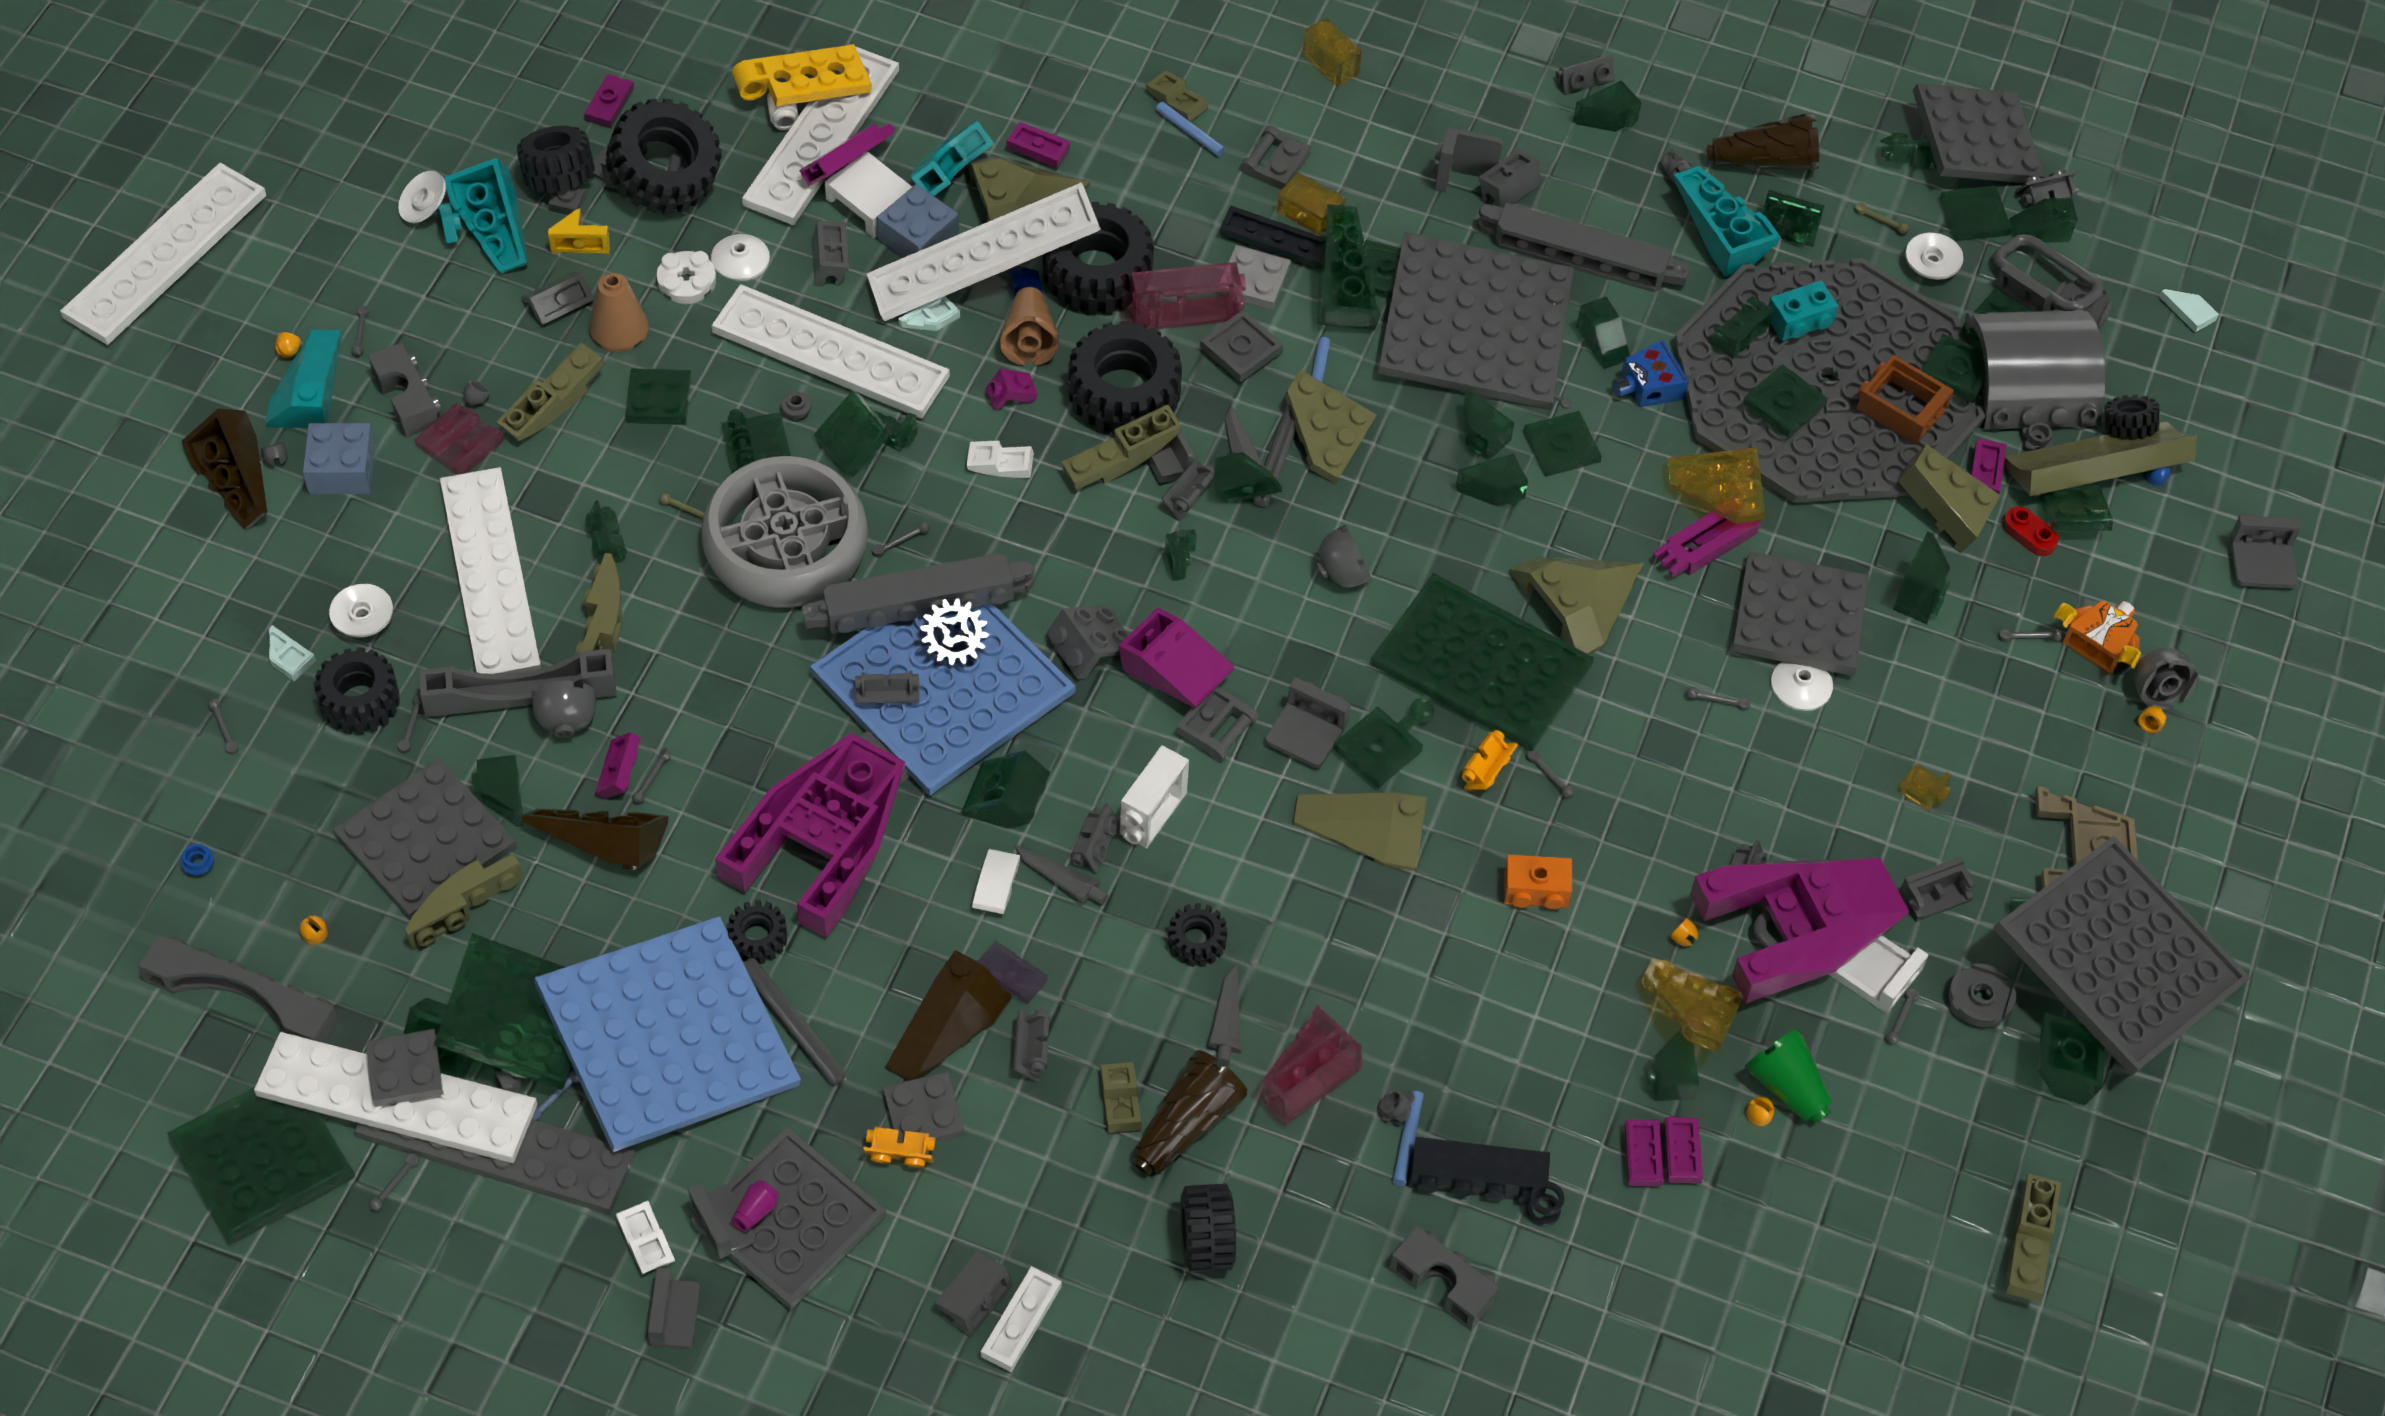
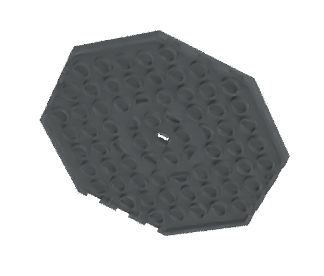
[1674,258,1985,503]

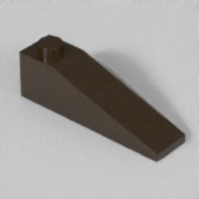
[181,408,268,529]
[522,809,669,870]
[885,950,1012,1081]

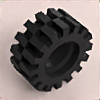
[2105,395,2160,439]
[727,900,788,964]
[1168,903,1227,967]

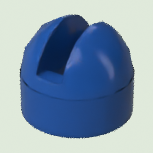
[2144,466,2170,486]

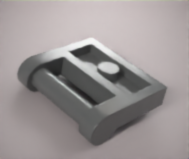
[1240,126,1311,191]
[1176,686,1259,762]

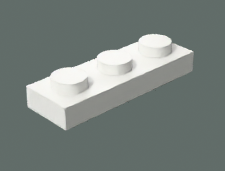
[981,1266,1062,1372]

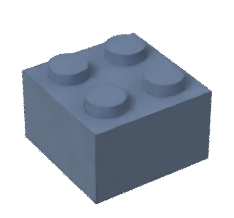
[876,184,959,258]
[303,423,376,494]

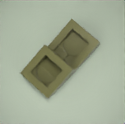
[1146,70,1208,122]
[1100,1062,1142,1133]

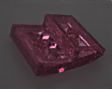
[414,403,504,475]

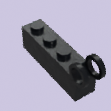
[1409,1137,1565,1227]

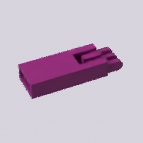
[799,123,894,187]
[1653,497,1761,577]

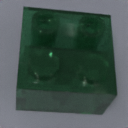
[1762,188,1826,247]

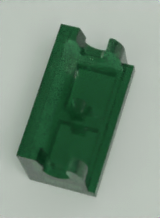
[1708,296,1774,359]

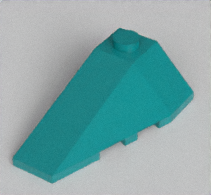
[443,157,528,274]
[1673,166,1780,277]
[265,329,342,428]

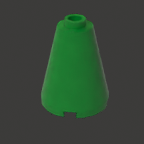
[1745,1028,1832,1124]

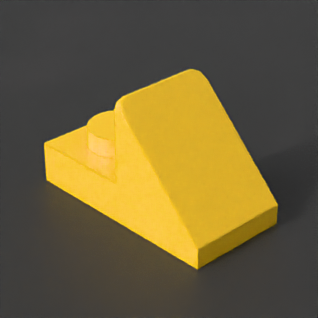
[548,208,610,254]

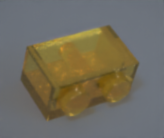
[1303,18,1362,87]
[1277,173,1346,238]

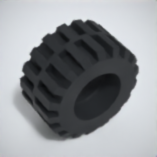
[516,125,595,193]
[314,647,400,735]
[1180,1183,1236,1273]

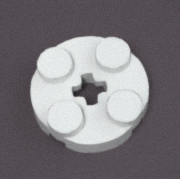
[657,251,716,304]

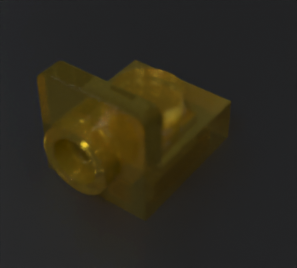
[1898,764,1952,811]

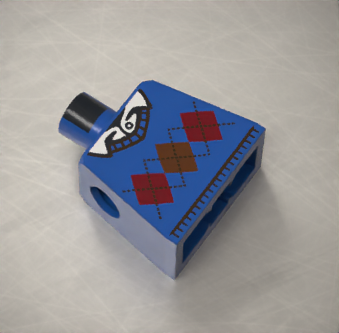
[1612,340,1689,407]

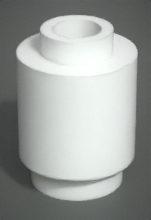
[767,92,798,130]

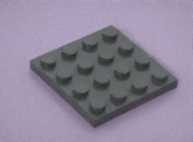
[1913,83,2045,183]
[1732,551,1869,676]
[333,758,517,920]
[691,1127,887,1310]

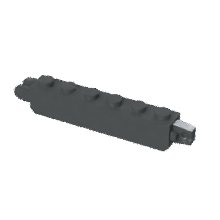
[1477,203,1690,292]
[802,553,1035,634]

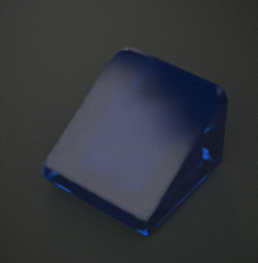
[1009,265,1043,298]

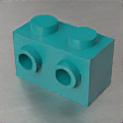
[1766,280,1838,341]

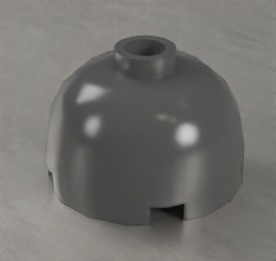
[1317,525,1372,588]
[2133,648,2199,710]
[531,680,596,738]

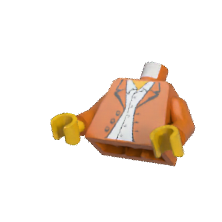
[2053,601,2141,675]

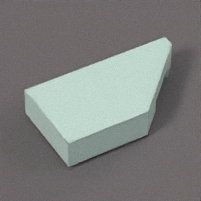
[2159,289,2219,332]
[899,296,960,331]
[269,625,316,681]

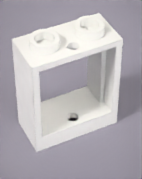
[1120,745,1189,849]

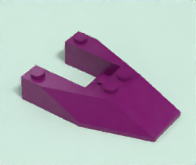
[715,733,905,938]
[1690,858,1909,1003]

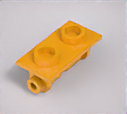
[1462,730,1518,791]
[864,1127,936,1168]

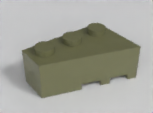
[1898,444,2001,553]

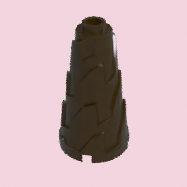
[1707,113,1819,170]
[1133,1050,1248,1175]

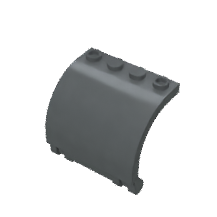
[1965,309,2105,429]

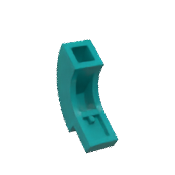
[911,119,994,196]

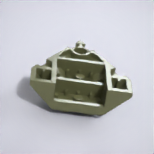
[965,156,1090,222]
[1509,557,1644,660]

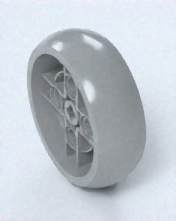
[701,456,868,608]

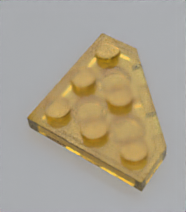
[1667,447,1766,523]
[1641,958,1743,1053]

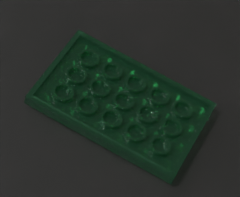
[1370,573,1594,752]

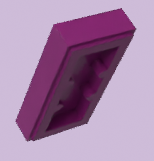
[584,74,634,128]
[1664,1117,1703,1184]
[1624,1119,1663,1186]

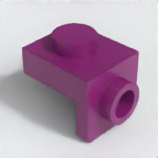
[986,368,1038,410]

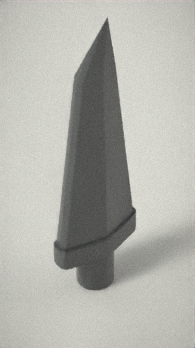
[1225,404,1264,488]
[1014,845,1108,905]
[1209,965,1242,1066]

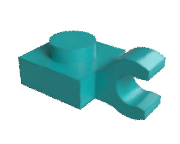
[436,203,462,243]

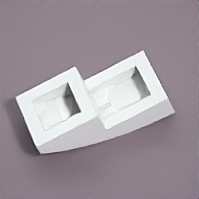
[967,441,1034,478]
[972,849,1020,914]
[616,1201,675,1275]

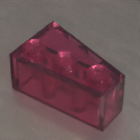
[1263,1005,1362,1124]

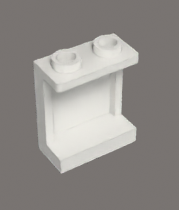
[825,151,912,239]
[1828,935,1929,1014]

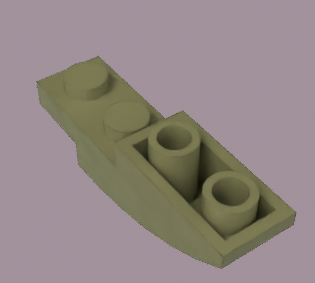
[496,342,605,441]
[1062,405,1182,490]
[575,553,623,654]
[405,854,523,951]
[2006,1173,2061,1302]

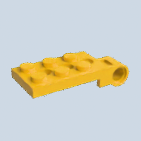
[732,44,872,106]

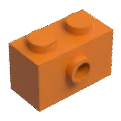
[1504,855,1572,909]

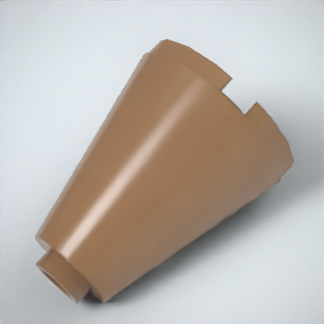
[589,273,649,353]
[1000,287,1059,366]

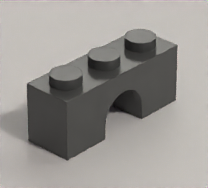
[368,342,441,437]
[1389,1226,1499,1330]

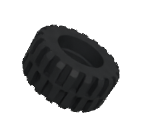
[606,98,722,214]
[1042,202,1154,314]
[1068,321,1182,435]

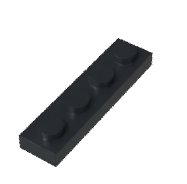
[1220,206,1338,271]

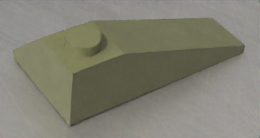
[1293,792,1427,871]

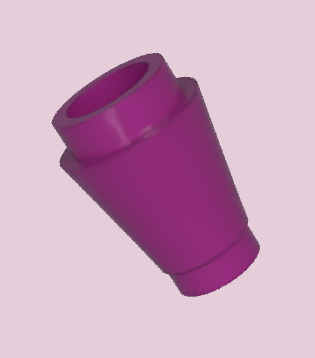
[731,1180,779,1232]

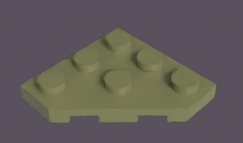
[1284,370,1377,484]

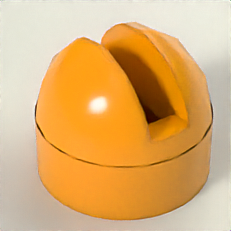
[275,332,301,358]
[2138,706,2167,733]
[300,915,328,945]
[1670,918,1699,947]
[1746,1096,1774,1126]

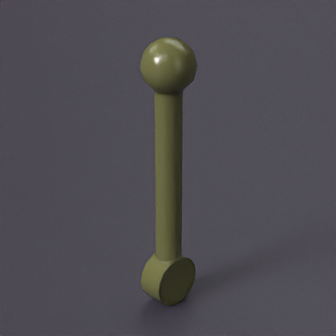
[1854,203,1909,234]
[659,493,704,519]

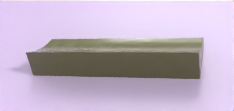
[2004,422,2197,496]

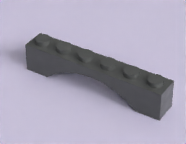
[419,649,617,717]
[138,934,339,1043]

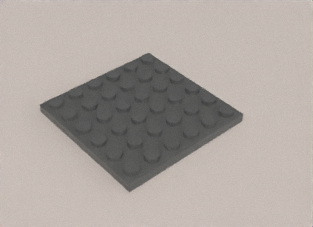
[1378,232,1574,410]
[1993,836,2251,1076]

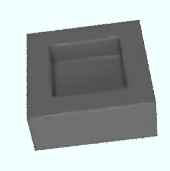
[548,187,587,215]

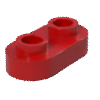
[2003,506,2059,556]

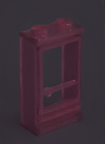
[1130,262,1246,329]

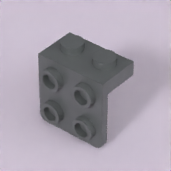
[1432,127,1503,192]
[2230,515,2301,588]
[1045,605,1129,679]
[1266,677,1351,768]

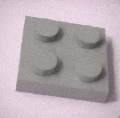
[1218,245,1291,310]

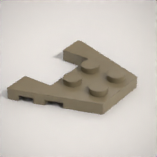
[2035,786,2138,889]

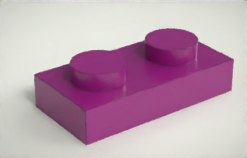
[1007,122,1070,168]
[1970,438,2007,494]
[595,732,641,799]

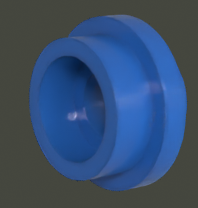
[180,844,214,876]

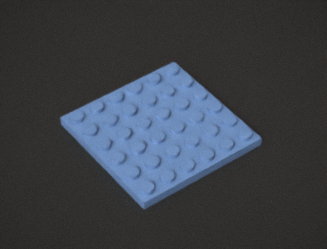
[810,604,1076,796]
[534,916,801,1152]

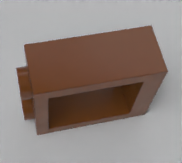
[1857,354,1954,445]

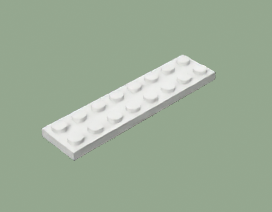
[742,44,899,225]
[60,163,266,345]
[867,182,1101,321]
[712,284,950,419]
[440,467,541,674]
[254,1032,537,1163]

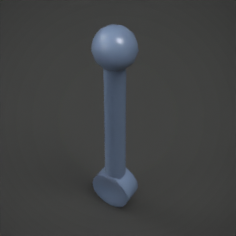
[532,1070,579,1121]

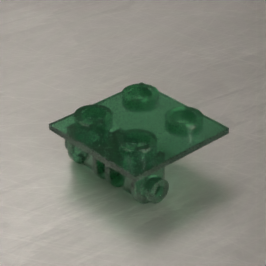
[721,409,791,472]

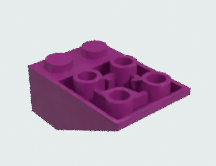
[1118,607,1234,708]

